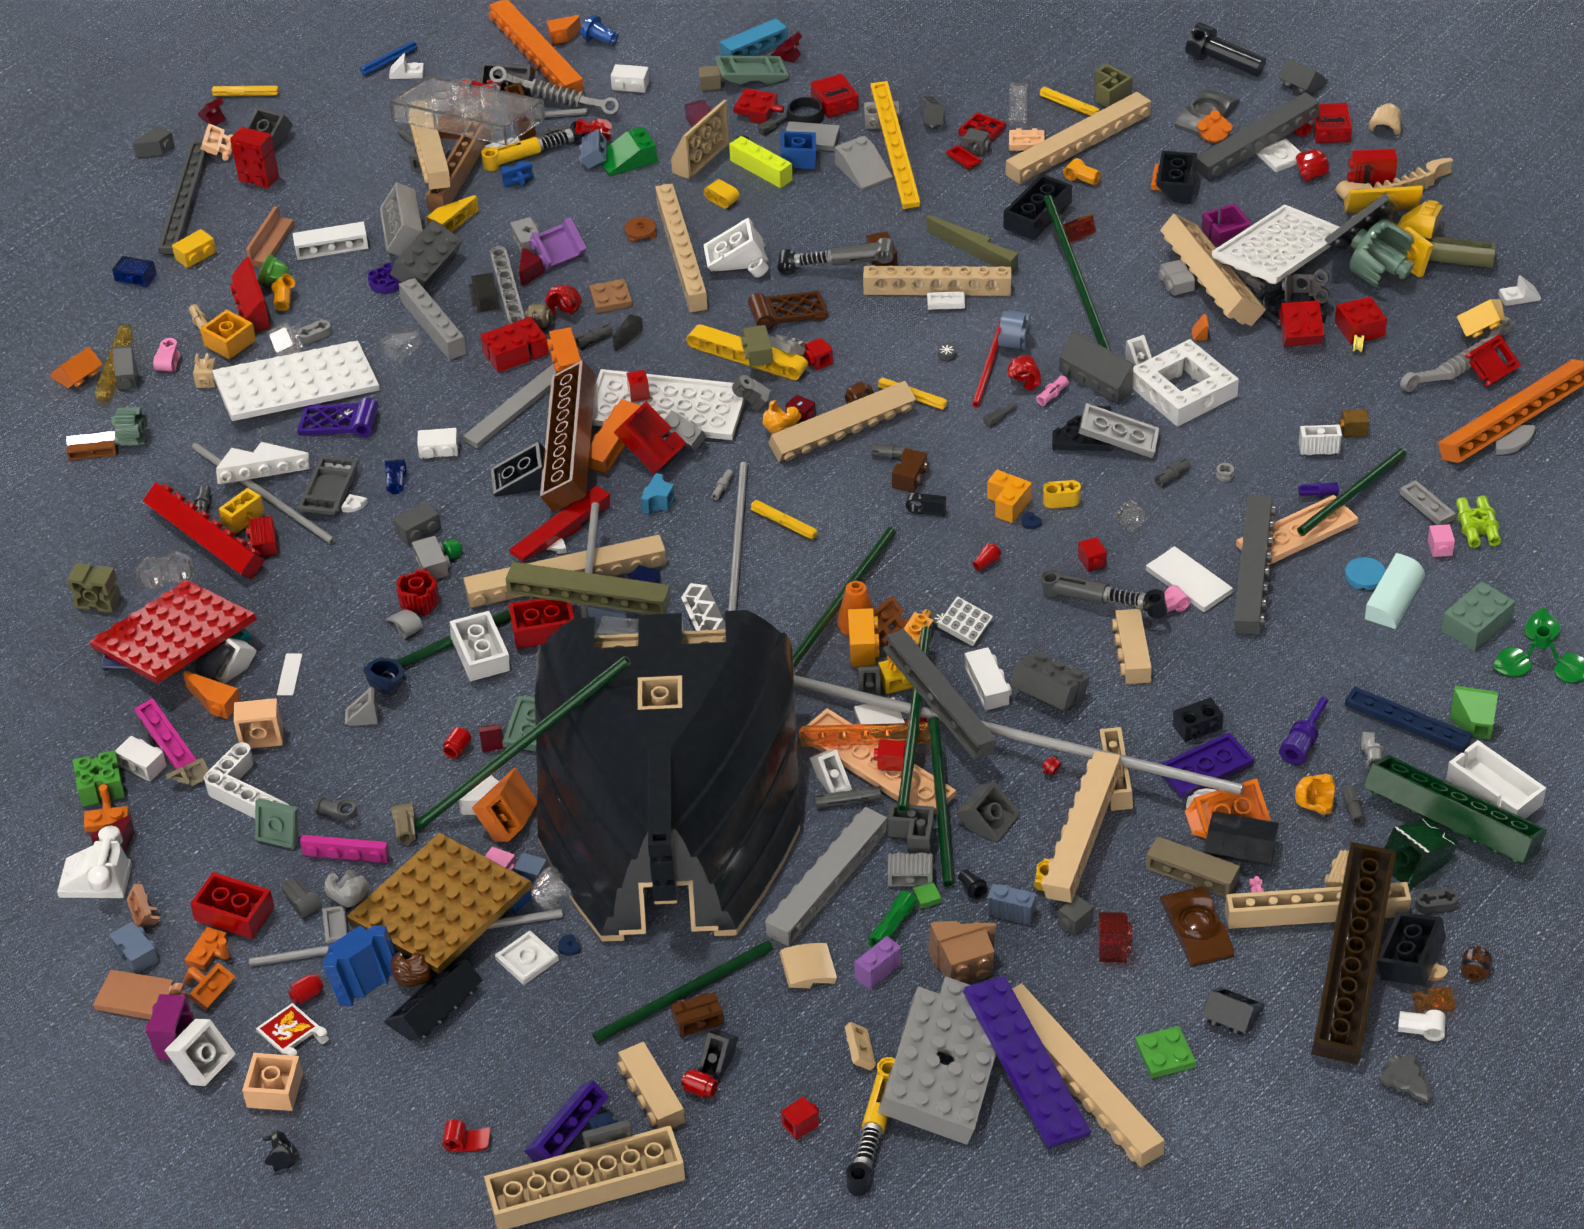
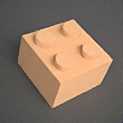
[234,698,283,749]
[242,1053,303,1111]

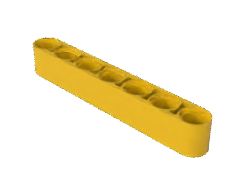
[686,324,808,380]

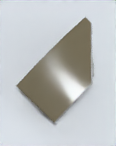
[166,757,209,786]

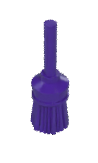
[1279,697,1328,766]

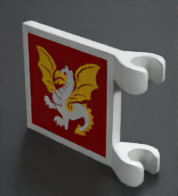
[256,1003,329,1056]

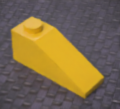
[427,195,479,232]

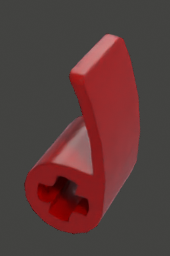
[442,1119,490,1152]

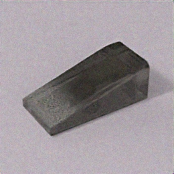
[613,314,643,351]

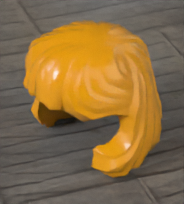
[762,400,801,434]
[1295,774,1335,815]

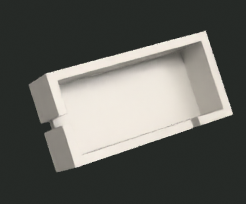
[1446,740,1546,819]

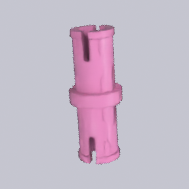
[1036,375,1069,406]

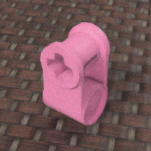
[153,338,181,372]

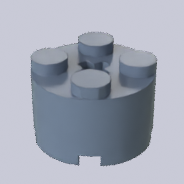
[998,309,1031,350]

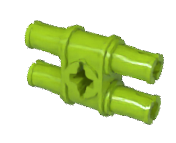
[1456,495,1501,548]

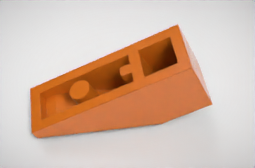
[183,671,241,719]

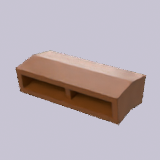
[66,431,117,461]

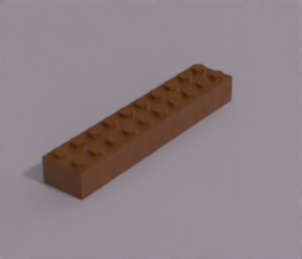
[540,360,596,512]

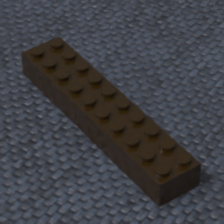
[1311,842,1396,1065]

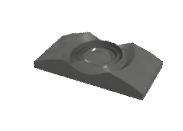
[1174,89,1240,136]
[297,455,359,515]

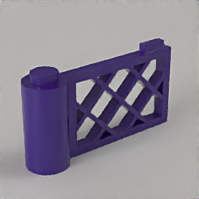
[297,398,378,437]

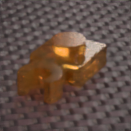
[1412,987,1456,1012]

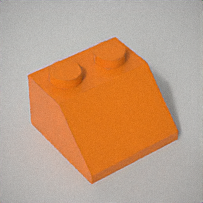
[49,346,103,388]

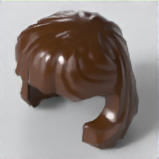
[390,952,432,987]

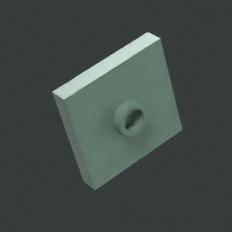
[255,798,298,849]

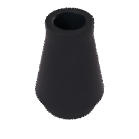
[958,869,988,899]

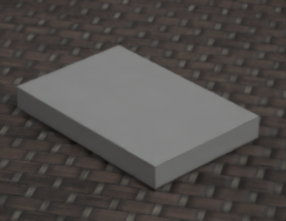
[786,121,840,151]

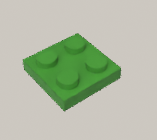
[1135,1026,1196,1079]

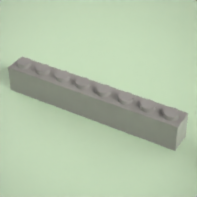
[765,807,888,947]

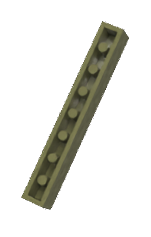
[505,562,671,615]

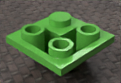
[1450,686,1498,740]

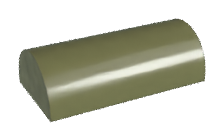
[1424,236,1496,268]

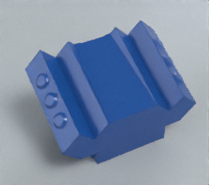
[323,925,397,1006]

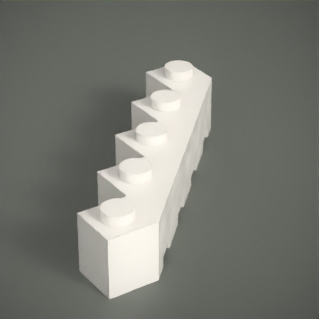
[681,583,725,631]

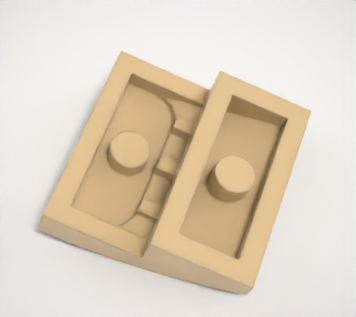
[779,943,837,989]

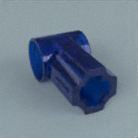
[385,459,406,495]

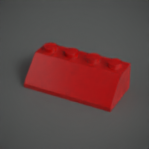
[229,257,270,332]

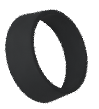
[787,97,824,124]

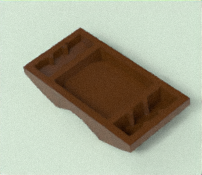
[1160,886,1234,967]

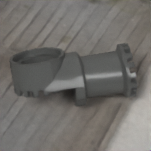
[315,796,358,821]

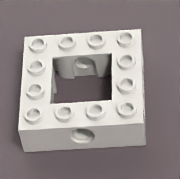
[1133,339,1239,427]

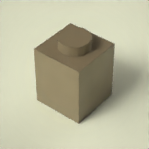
[698,65,724,91]

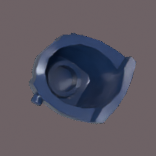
[363,657,407,696]

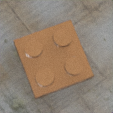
[589,279,633,313]

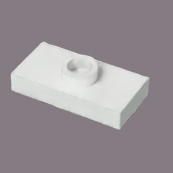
[927,292,965,310]

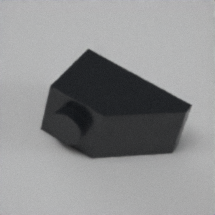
[697,1030,739,1084]

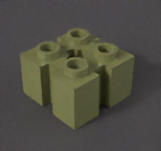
[67,563,121,613]

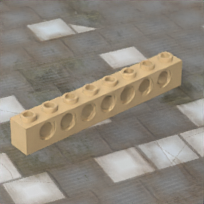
[863,266,1011,296]

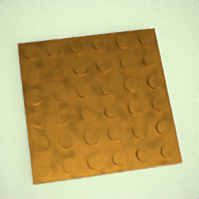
[346,832,532,974]

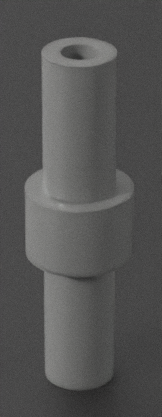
[711,469,734,500]

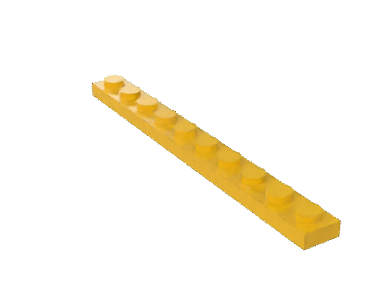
[870,81,920,209]

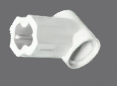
[1398,1010,1446,1041]

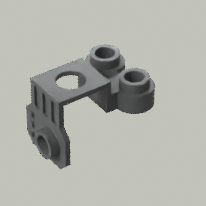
[1282,269,1330,303]

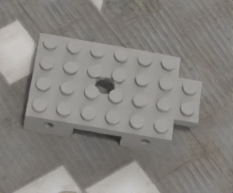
[877,976,996,1145]

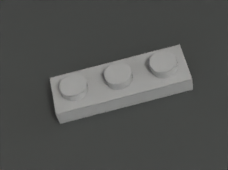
[1400,480,1456,525]

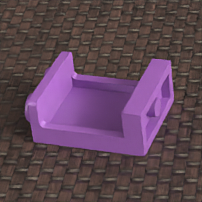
[529,217,587,270]

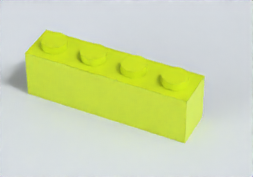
[729,136,793,188]

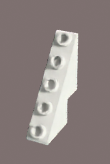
[216,442,310,484]

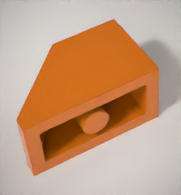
[546,15,581,46]

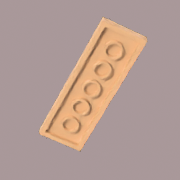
[1236,495,1358,566]

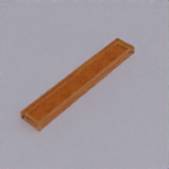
[801,722,929,747]

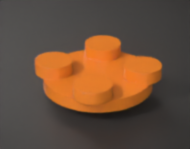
[1197,110,1233,143]

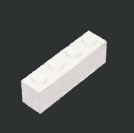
[293,221,369,260]

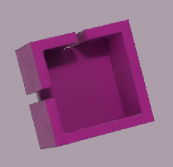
[1201,203,1252,248]
[145,994,195,1060]

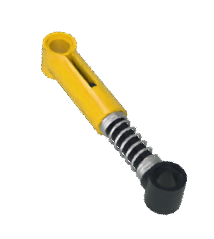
[481,120,588,171]
[846,1057,895,1196]

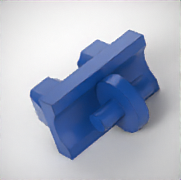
[501,160,534,187]

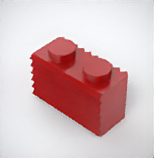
[246,515,278,557]

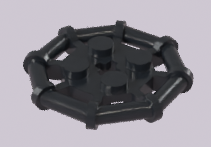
[1261,284,1328,329]

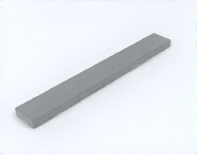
[463,362,556,449]

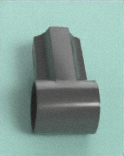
[281,877,322,919]

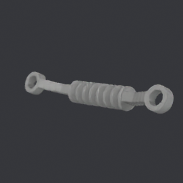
[490,66,620,116]
[1400,316,1513,392]

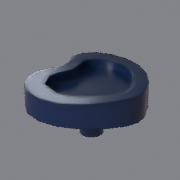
[1021,512,1042,529]
[558,934,581,955]

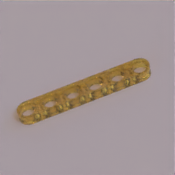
[95,324,132,402]

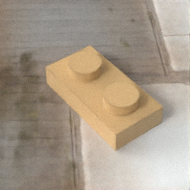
[845,1022,876,1071]

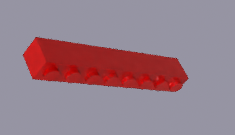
[143,482,265,580]

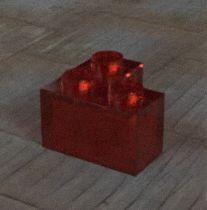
[1098,912,1132,962]

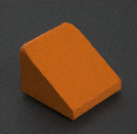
[1192,314,1209,341]

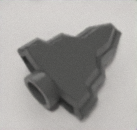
[1378,1053,1434,1103]

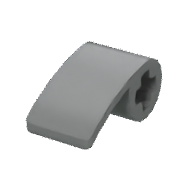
[386,609,423,639]

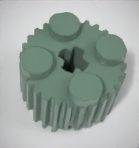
[111,407,148,446]

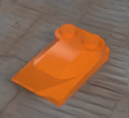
[1185,778,1271,839]

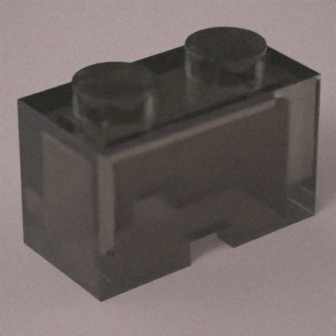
[469,273,499,313]

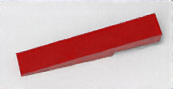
[509,485,610,562]

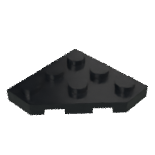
[1052,406,1111,451]

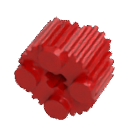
[396,568,439,616]

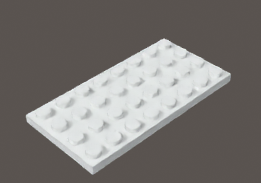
[1211,204,1339,284]
[212,341,379,421]
[592,369,745,440]

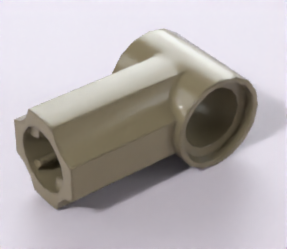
[391,803,416,845]

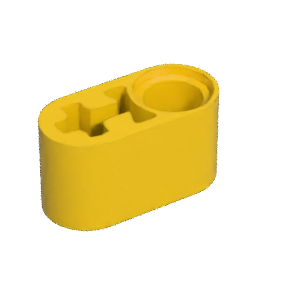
[704,179,740,209]
[1043,480,1081,508]

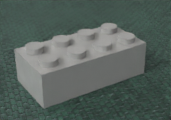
[380,182,423,256]

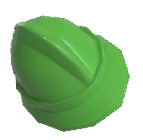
[258,254,292,286]

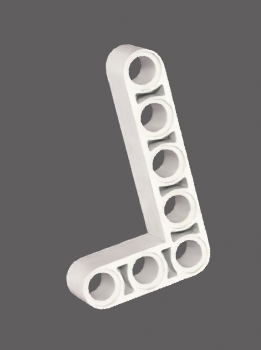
[204,742,289,819]

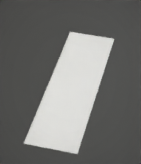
[277,654,302,695]

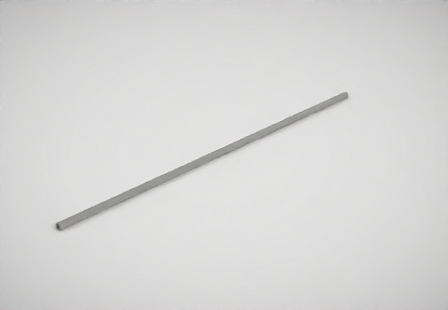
[794,675,1244,795]

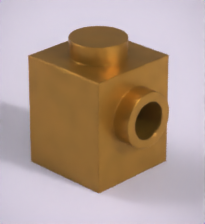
[1338,409,1369,437]

